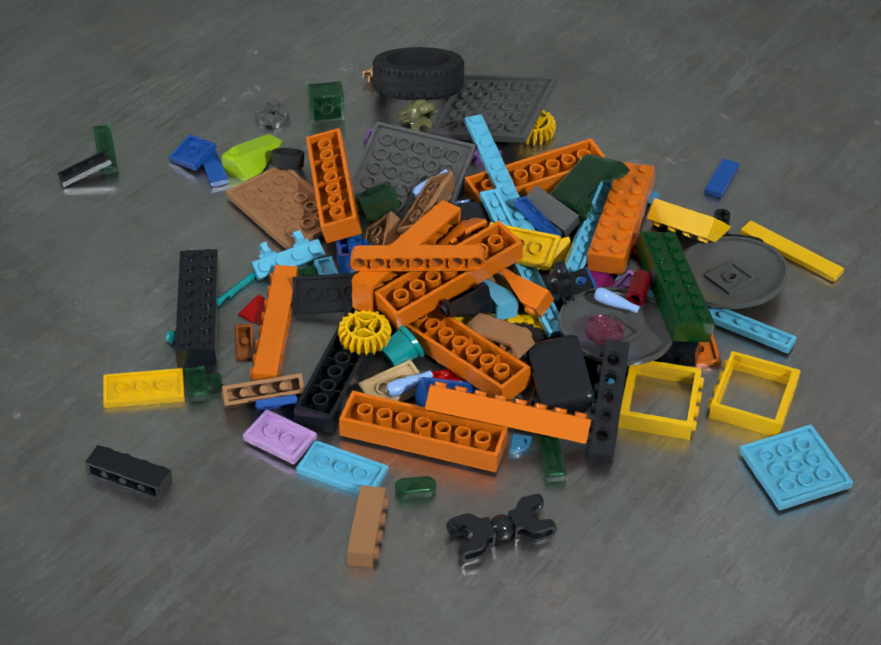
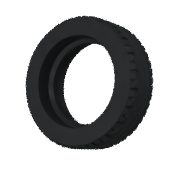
[372,47,464,101]

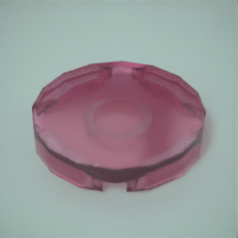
[585,315,625,345]

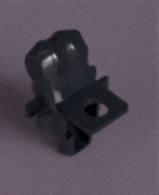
[547,260,594,313]

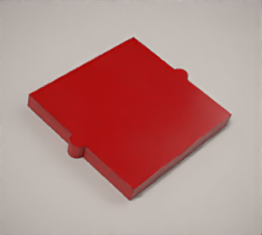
[238,294,266,326]

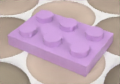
[243,409,317,465]

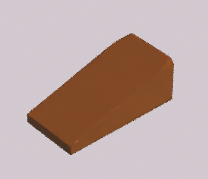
[234,323,255,360]

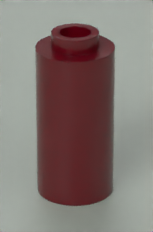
[625,270,652,306]

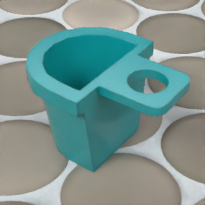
[381,325,424,367]

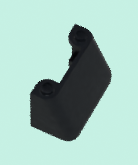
[438,281,493,318]
[519,335,593,414]

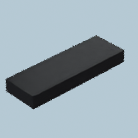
[57,150,112,187]

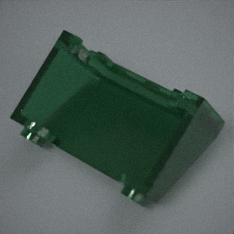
[550,154,630,223]

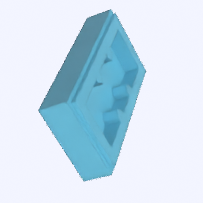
[313,256,339,275]

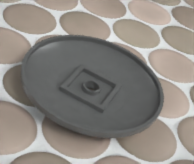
[684,236,788,309]
[558,287,673,366]

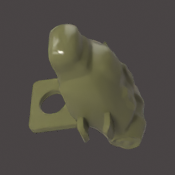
[397,99,438,132]

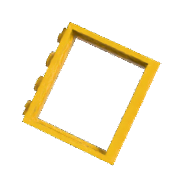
[707,351,801,436]
[618,361,704,440]

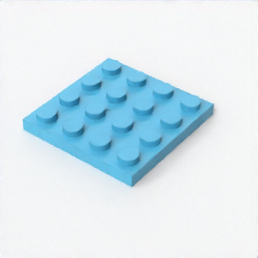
[739,424,853,511]

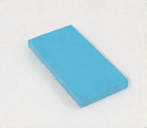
[296,440,389,495]

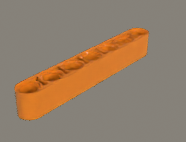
[350,245,485,271]

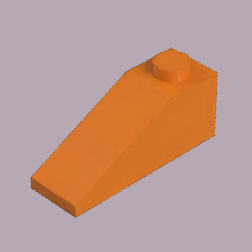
[502,268,554,318]

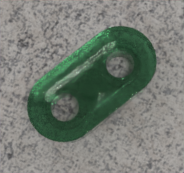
[395,476,436,499]

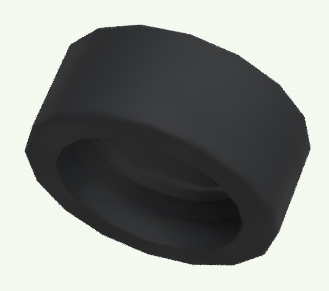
[271,148,305,169]

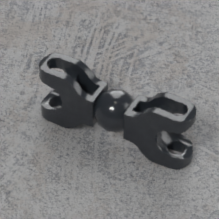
[446,494,557,562]

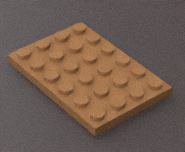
[226,167,323,250]

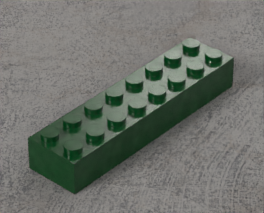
[635,231,715,342]

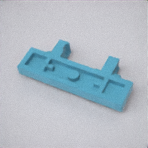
[250,230,325,281]

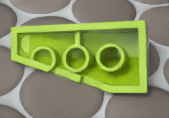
[222,134,282,182]

